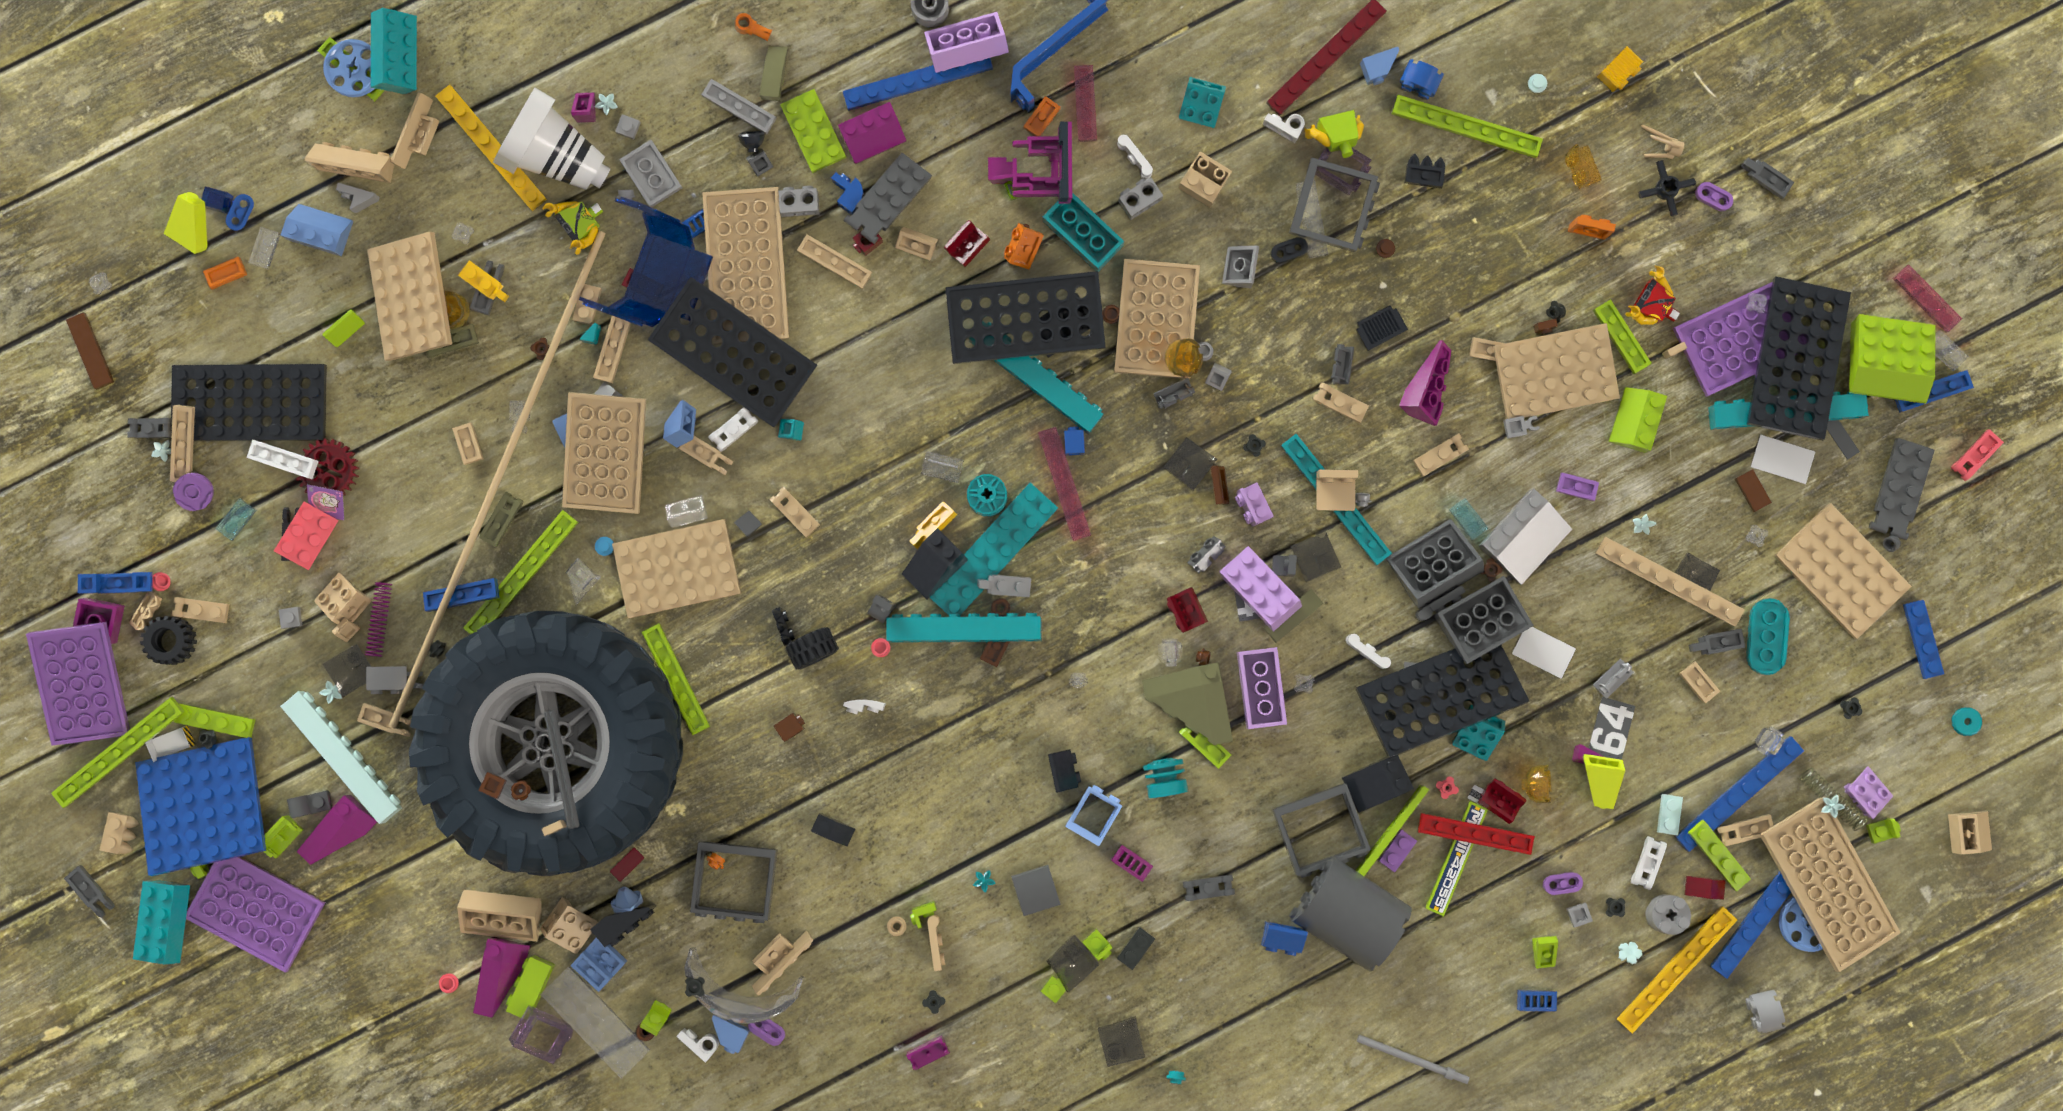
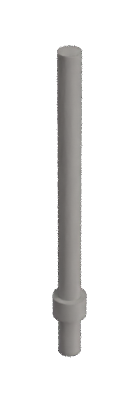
[1357,1035,1469,1084]

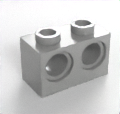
[1118,177,1163,220]
[778,186,820,217]

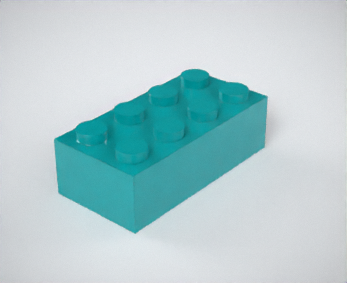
[371,8,417,94]
[1043,193,1124,272]
[133,880,190,965]

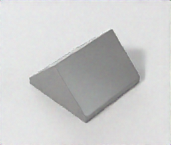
[1222,245,1259,289]

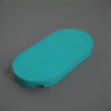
[1746,598,1790,675]

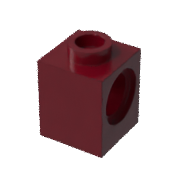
[853,230,883,256]

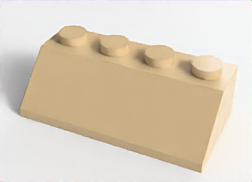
[305,142,394,183]
[457,890,542,942]

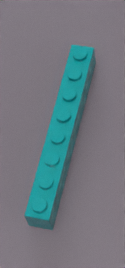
[969,321,1103,434]
[1708,391,1869,430]
[886,613,1042,643]

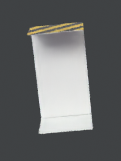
[145,725,196,762]

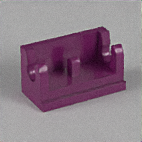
[906,1035,950,1070]

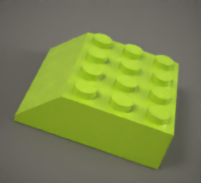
[1849,314,1935,404]

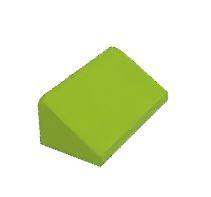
[322,310,365,347]

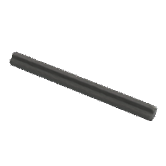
[544,710,579,829]

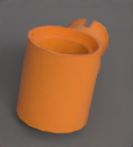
[735,13,772,41]

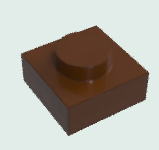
[1533,319,1558,335]
[478,772,507,799]

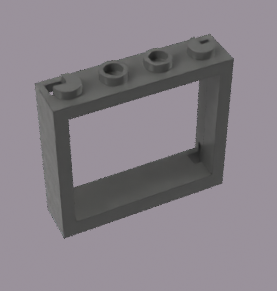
[1289,158,1380,252]
[1272,783,1371,878]
[690,841,778,923]

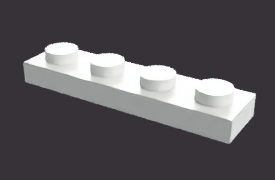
[246,440,318,479]

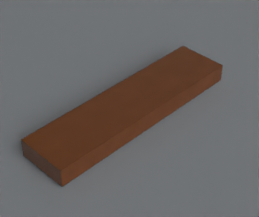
[66,312,114,390]

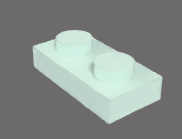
[1657,794,1683,835]

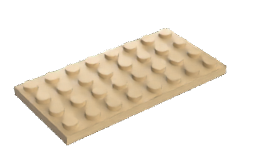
[702,187,790,344]
[1760,796,1901,972]

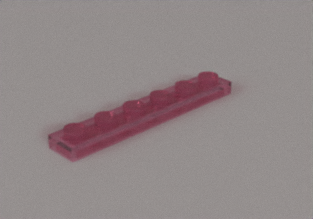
[1038,427,1091,542]

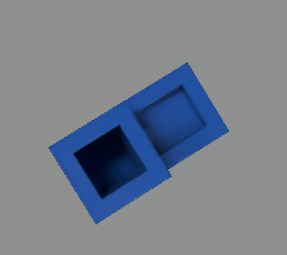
[831,172,864,215]

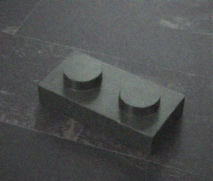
[1117,927,1155,970]

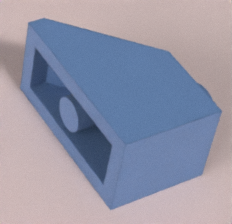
[1360,47,1399,85]
[663,400,696,448]
[712,1013,750,1054]

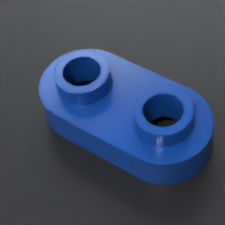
[225,194,254,231]

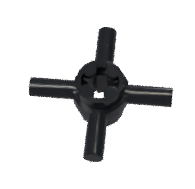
[1638,160,1696,217]

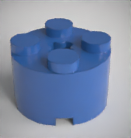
[1400,59,1444,100]

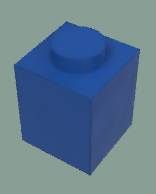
[1064,427,1085,456]

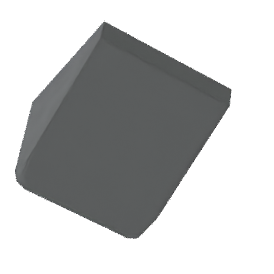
[746,149,773,177]
[734,511,762,537]

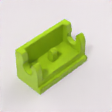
[263,815,304,859]

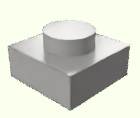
[615,114,641,140]
[279,607,302,629]
[1566,902,1593,928]

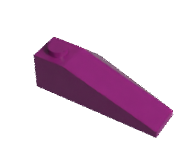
[1399,340,1452,426]
[297,795,377,865]
[473,937,531,1018]

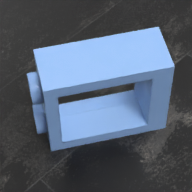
[1065,785,1122,846]

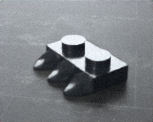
[1404,154,1445,189]
[772,607,795,647]

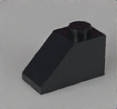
[811,813,856,847]

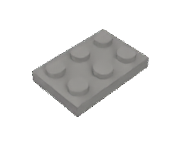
[619,140,682,208]

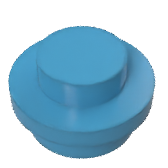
[595,537,614,556]

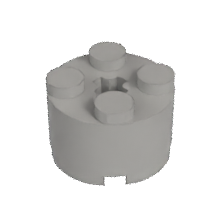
[911,0,949,28]
[1645,894,1691,935]
[1745,990,1786,1034]

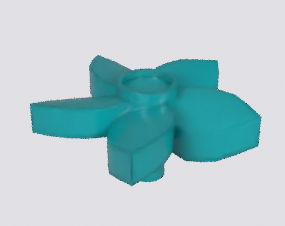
[973,870,996,893]

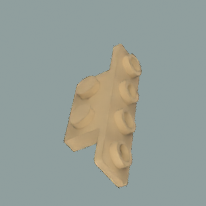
[390,92,439,169]
[752,931,813,996]

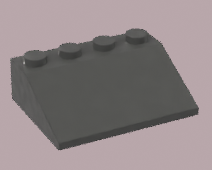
[1386,519,1485,610]
[1433,576,1534,664]

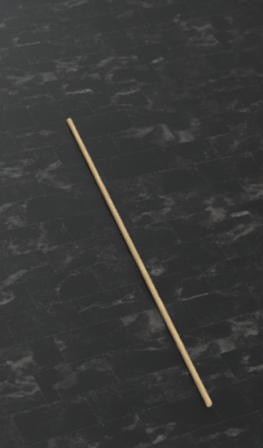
[389,231,606,729]

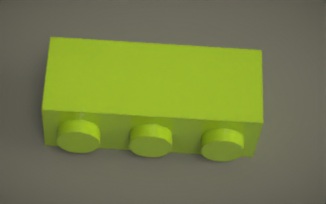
[506,955,555,1020]

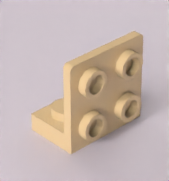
[1316,470,1358,511]
[314,573,372,624]
[540,897,598,954]

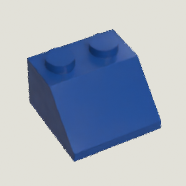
[1261,921,1308,956]

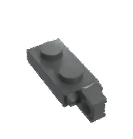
[1741,158,1794,199]
[1688,629,1745,655]

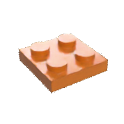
[1568,215,1616,240]

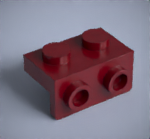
[944,220,990,267]
[1167,587,1208,633]
[1478,778,1527,824]

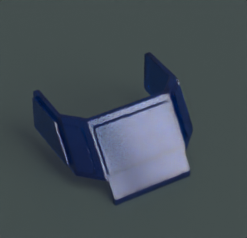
[579,197,713,327]

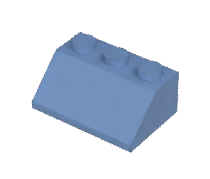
[281,204,353,257]

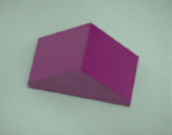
[571,92,596,123]

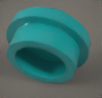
[1166,1071,1186,1085]

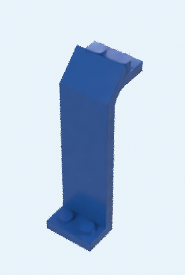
[1010,0,1108,113]

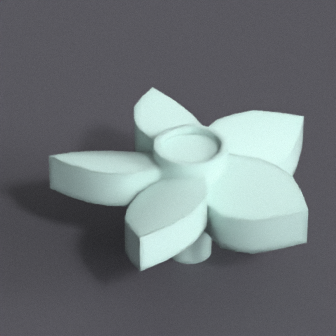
[595,94,618,116]
[151,440,171,462]
[1633,514,1656,535]
[319,681,343,704]
[1821,795,1845,818]

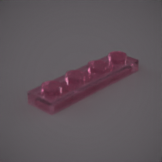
[1074,65,1097,142]
[1892,264,1962,333]

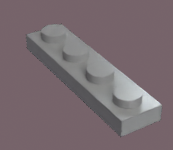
[701,79,777,134]

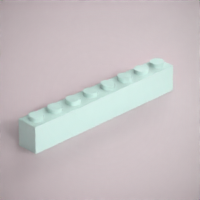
[280,691,402,824]

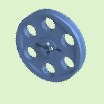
[323,39,375,97]
[1779,896,1823,952]

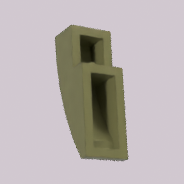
[760,45,788,101]
[1263,589,1324,643]

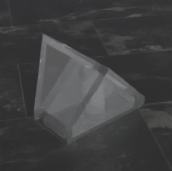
[565,558,600,606]

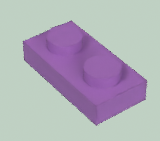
[1556,473,1599,501]
[1378,829,1417,872]

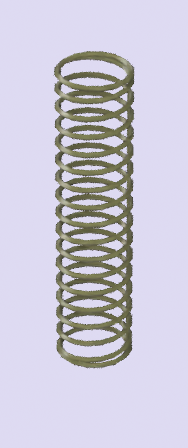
[1800,768,1867,831]

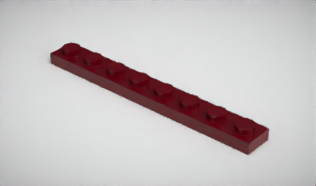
[1266,0,1387,116]

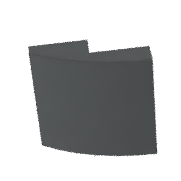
[1011,865,1061,916]

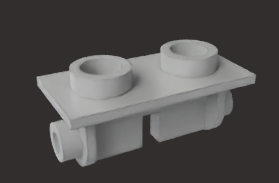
[1593,658,1634,699]

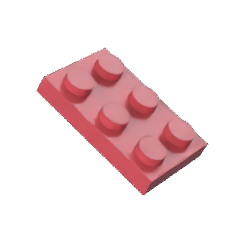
[274,502,339,570]

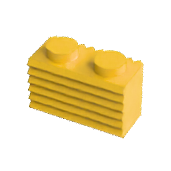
[1597,46,1643,92]

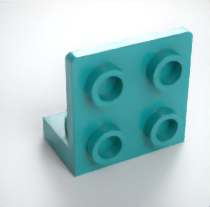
[1179,77,1226,128]
[1452,705,1506,761]

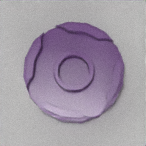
[173,473,214,511]

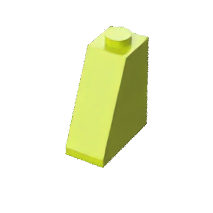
[164,192,207,254]
[1583,754,1625,809]

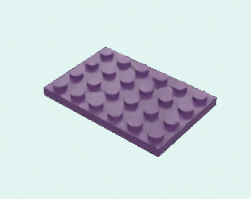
[1673,282,1807,397]
[26,622,130,746]
[186,857,326,973]

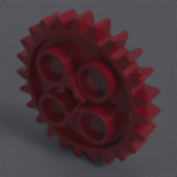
[296,438,360,496]

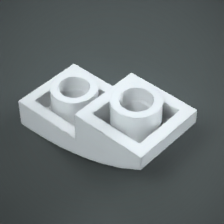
[843,700,886,714]

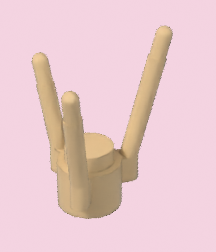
[1641,125,1684,159]

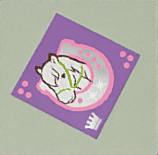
[307,484,344,520]

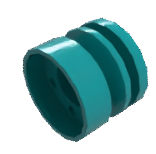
[967,474,1007,517]
[1143,758,1189,798]

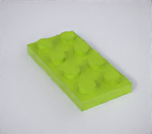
[780,89,847,173]

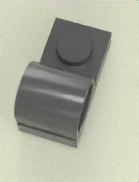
[1272,555,1297,577]
[867,595,896,624]
[287,790,332,819]

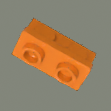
[1004,223,1044,270]

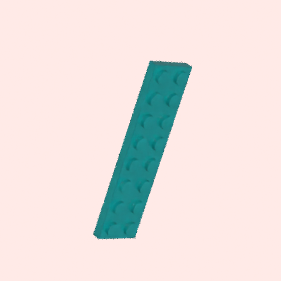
[930,482,1058,615]

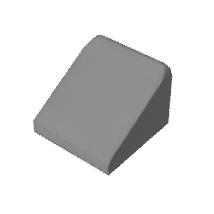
[1205,363,1231,391]

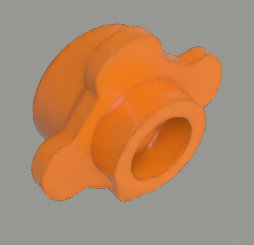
[706,852,725,870]

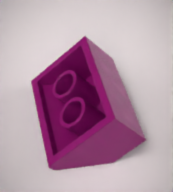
[838,102,907,164]

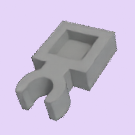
[1503,416,1540,439]

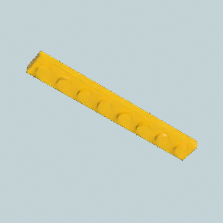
[435,84,547,211]
[1617,906,1737,1034]

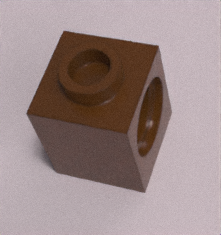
[774,713,805,742]

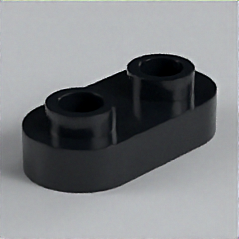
[1271,237,1308,264]

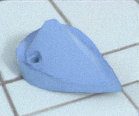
[611,887,643,913]

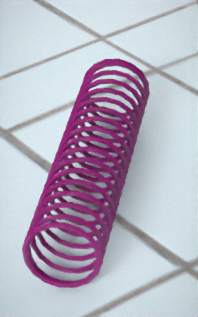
[365,582,392,657]

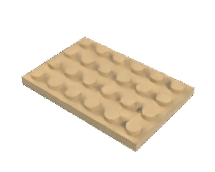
[367,232,452,361]
[1114,259,1200,379]
[1493,323,1620,419]
[562,392,646,514]
[1774,503,1912,639]
[612,519,741,619]

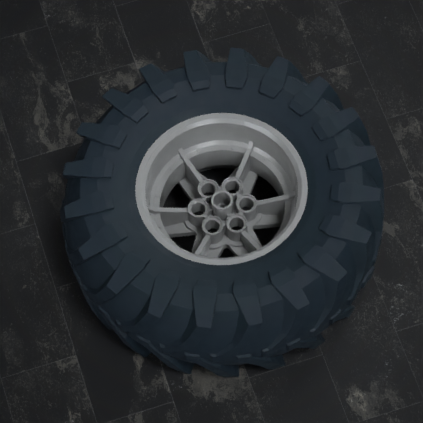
[409,611,683,876]

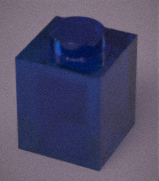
[201,186,234,214]

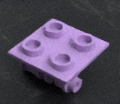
[1844,766,1893,819]

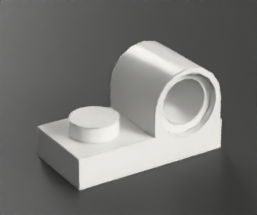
[1263,113,1305,143]
[676,1028,719,1063]

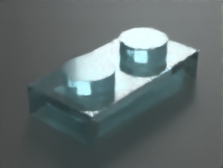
[215,498,257,541]
[1449,498,1488,540]

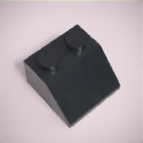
[1048,749,1081,793]

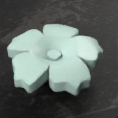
[1618,942,1642,965]

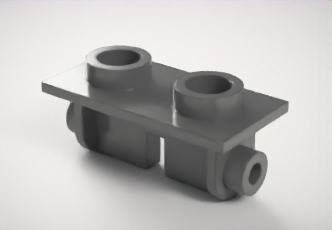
[1331,344,1354,384]
[1153,377,1195,409]
[1187,536,1226,574]

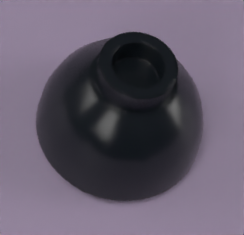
[738,131,765,152]

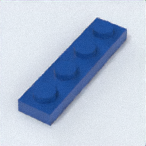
[1894,370,1974,413]
[423,578,499,612]
[1903,600,1944,679]

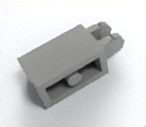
[366,666,423,694]

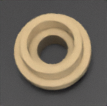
[887,916,907,936]

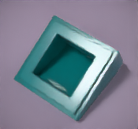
[580,323,601,345]
[778,419,804,441]

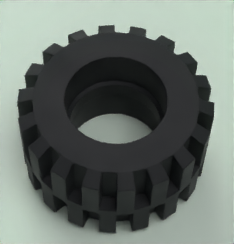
[140,616,197,665]
[785,627,839,670]

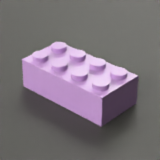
[924,12,1009,73]
[1220,546,1302,632]
[1237,647,1287,729]

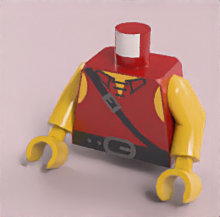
[1626,265,1680,325]

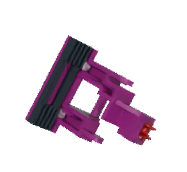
[988,121,1072,204]

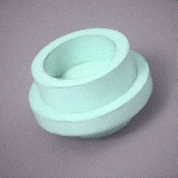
[1528,74,1547,93]

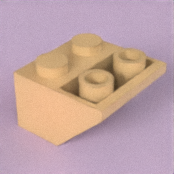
[1179,152,1232,208]
[1948,811,1992,854]

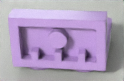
[1235,483,1274,527]

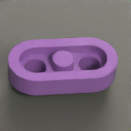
[1695,182,1733,211]
[1543,872,1583,895]
[748,1014,785,1046]

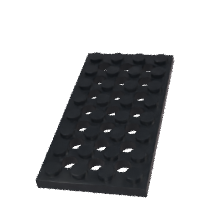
[945,271,1106,364]
[1747,276,1851,441]
[648,277,818,428]
[170,364,327,441]
[1356,645,1529,759]

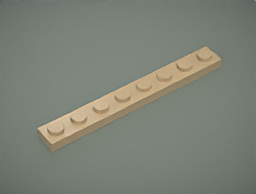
[1595,537,1745,627]

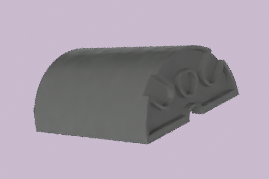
[1289,857,1412,972]

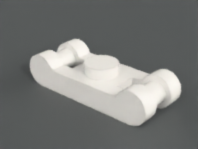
[1117,135,1153,180]
[708,407,758,452]
[1346,634,1391,669]
[1631,836,1667,890]

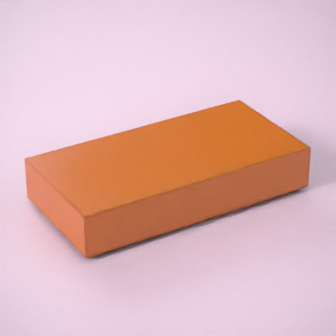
[203,257,247,290]

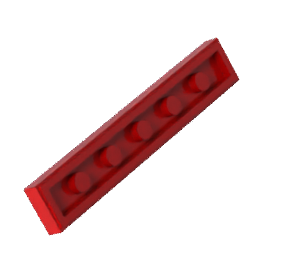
[1417,813,1535,855]

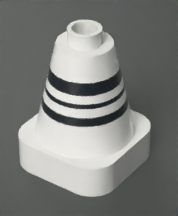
[493,88,610,190]

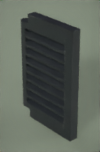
[1356,305,1408,351]

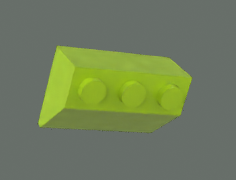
[1609,387,1667,453]

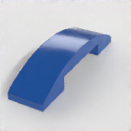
[78,572,153,594]

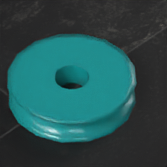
[1952,707,1982,736]

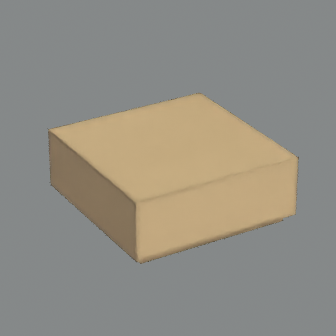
[1662,342,1687,359]
[332,617,360,642]
[542,820,567,836]

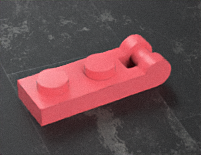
[1951,429,2004,481]

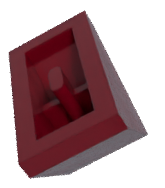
[1684,876,1726,900]

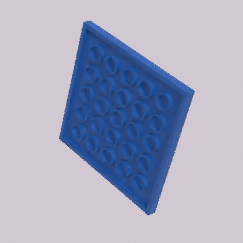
[135,737,266,876]

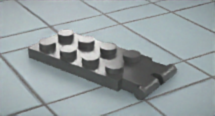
[844,153,932,244]
[1869,438,1935,540]

